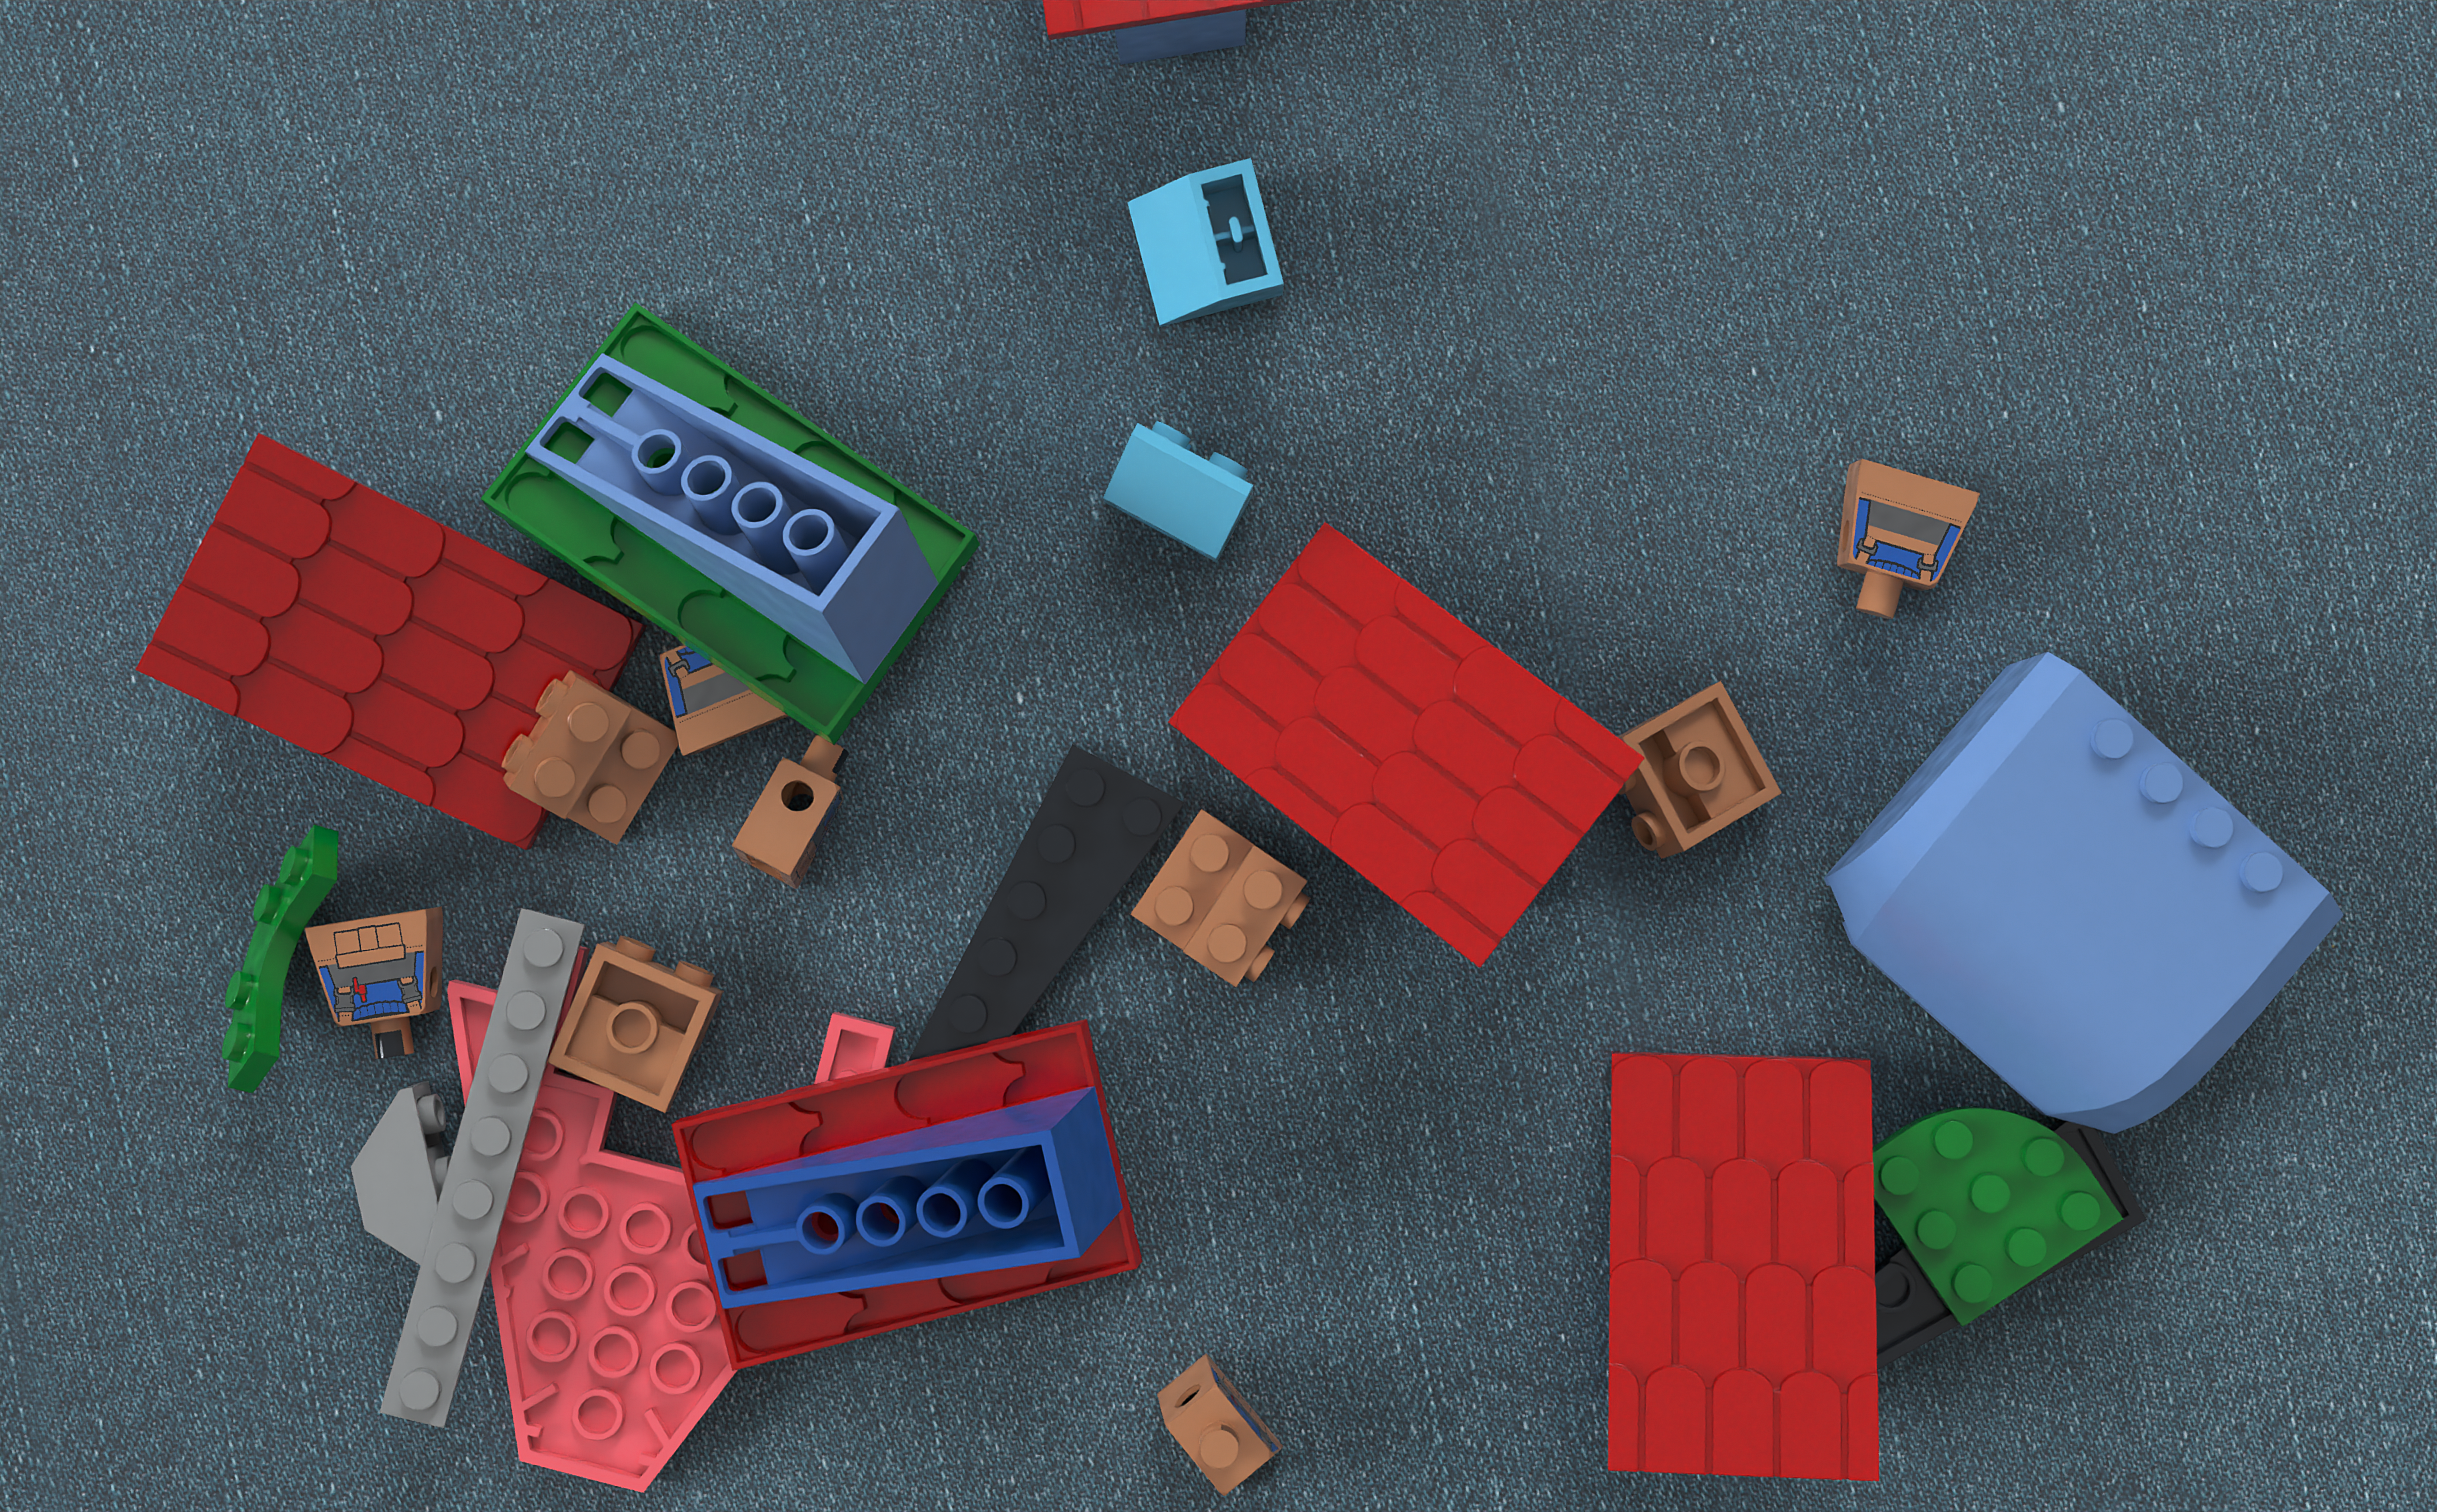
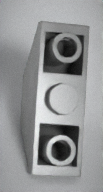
[351,1081,451,1265]

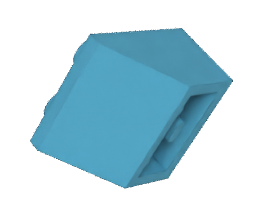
[1127,158,1284,327]
[1103,421,1253,563]

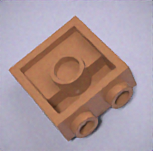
[502,669,679,845]
[1617,681,1782,859]
[1130,809,1311,987]
[547,935,724,1113]

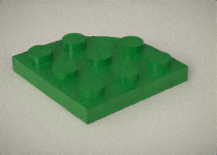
[1873,1106,2123,1327]

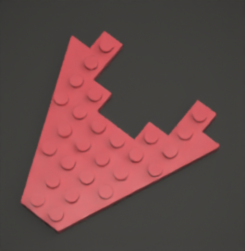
[447,946,897,1493]

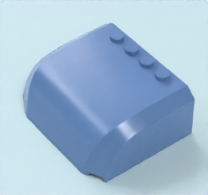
[1824,652,2343,1134]

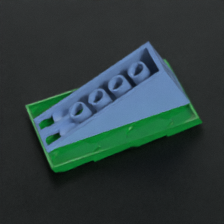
[481,302,980,745]

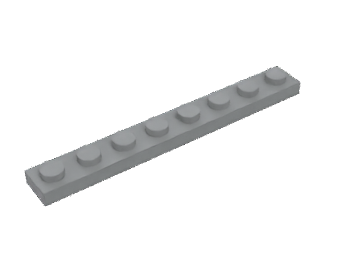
[379,908,586,1428]

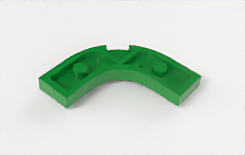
[222,824,339,1093]

